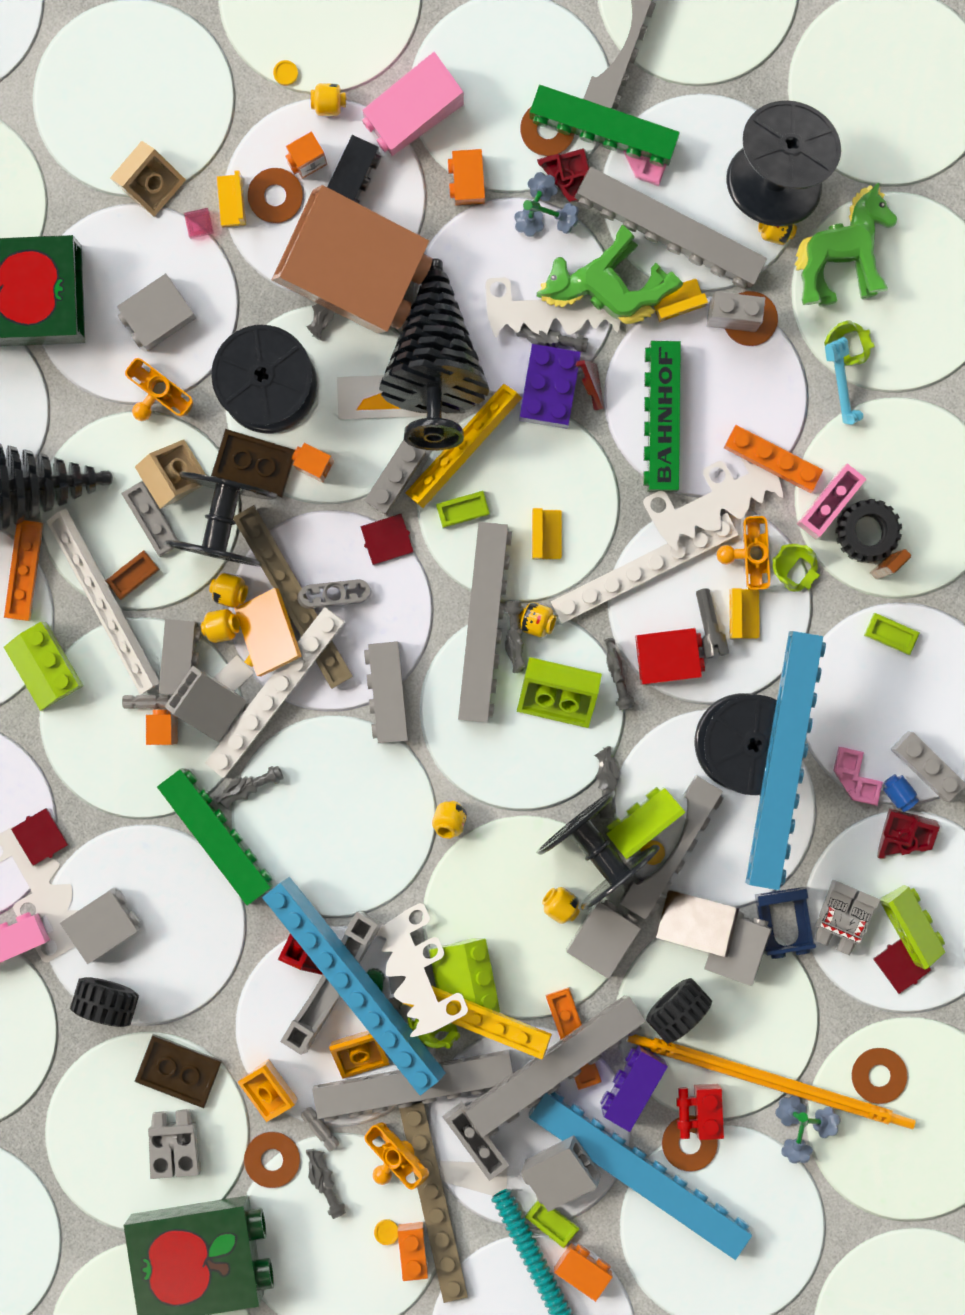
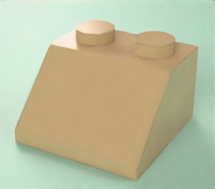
[110,141,186,217]
[135,439,206,509]

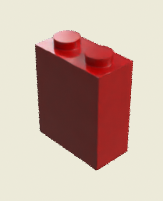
[635,628,705,685]

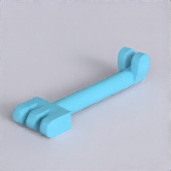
[825,337,864,425]

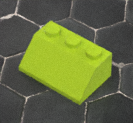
[3,621,84,711]
[516,657,602,728]
[605,787,686,859]
[880,885,946,969]
[429,938,500,1013]

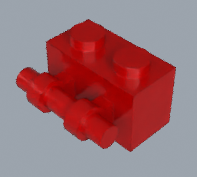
[676,1084,724,1140]

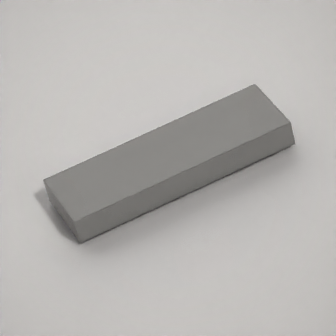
[121,481,179,557]

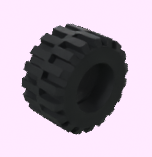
[835,499,902,563]
[70,977,139,1027]
[646,978,712,1043]

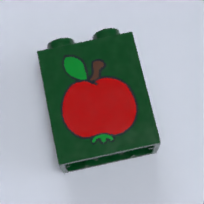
[0,235,85,347]
[123,1195,274,1315]

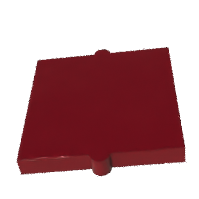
[360,514,414,565]
[11,808,69,866]
[873,939,931,994]

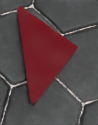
[576,360,604,411]

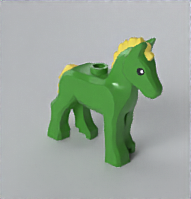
[795,183,897,306]
[536,225,683,324]

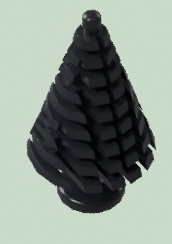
[379,258,490,451]
[0,443,113,531]

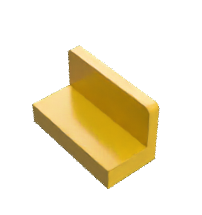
[217,170,246,227]
[654,279,708,323]
[532,508,562,559]
[729,588,760,639]

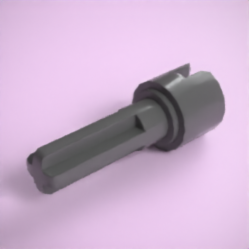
[696,588,729,659]

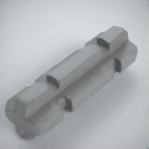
[122,695,171,709]
[301,1107,339,1152]

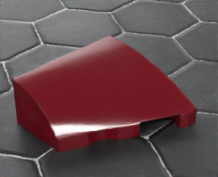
[537,148,590,202]
[877,808,940,859]

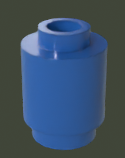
[883,774,919,812]

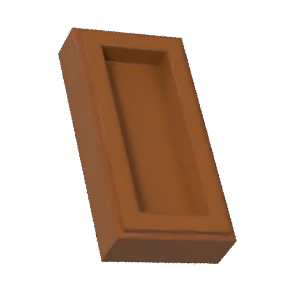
[105,550,160,600]

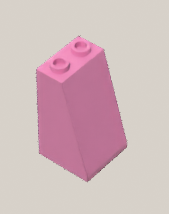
[362,51,464,156]

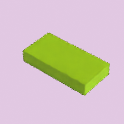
[436,491,490,528]
[863,613,920,655]
[525,1200,579,1248]

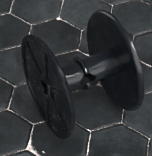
[726,100,841,226]
[211,324,317,434]
[163,472,277,567]
[694,693,803,795]
[536,790,660,910]

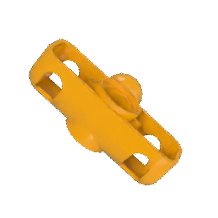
[125,358,194,421]
[716,516,770,590]
[365,1122,429,1190]

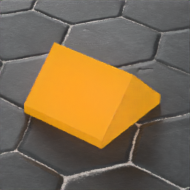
[329,1030,390,1079]
[238,1059,298,1122]

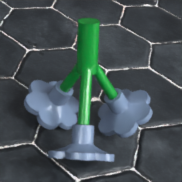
[514,172,579,237]
[775,1095,841,1164]

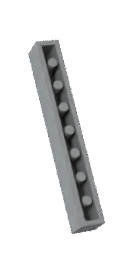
[574,167,767,289]
[458,522,512,723]
[462,995,646,1138]
[312,1050,513,1122]

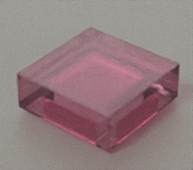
[184,208,214,239]

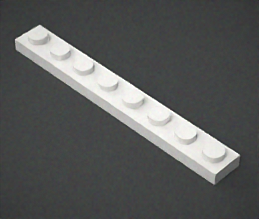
[47,509,160,695]
[551,513,738,624]
[205,607,345,779]

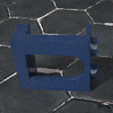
[755,887,816,959]

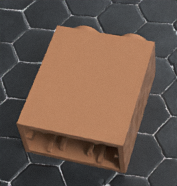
[271,185,432,333]

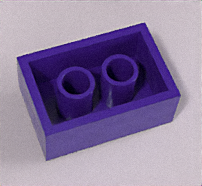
[519,344,581,429]
[600,1045,668,1132]

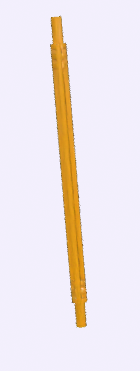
[627,1034,916,1130]

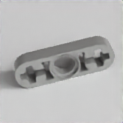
[298,579,370,609]

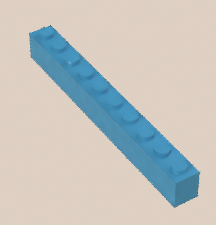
[745,631,826,890]
[262,877,446,1096]
[528,1091,752,1260]

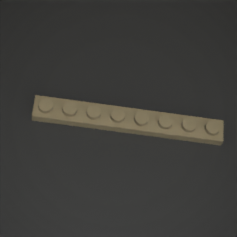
[233,505,353,689]
[399,1101,468,1303]

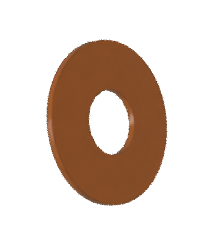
[520,107,575,156]
[247,168,303,223]
[725,291,778,346]
[851,1048,907,1104]
[662,1115,718,1171]
[244,1132,300,1188]

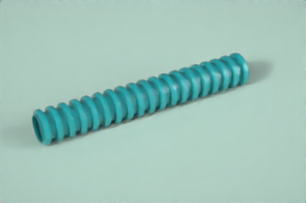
[491,1189,574,1315]

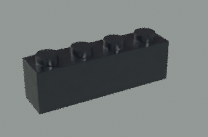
[327,134,382,204]

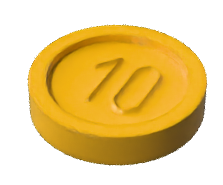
[273,60,298,86]
[640,840,665,865]
[374,1219,398,1245]

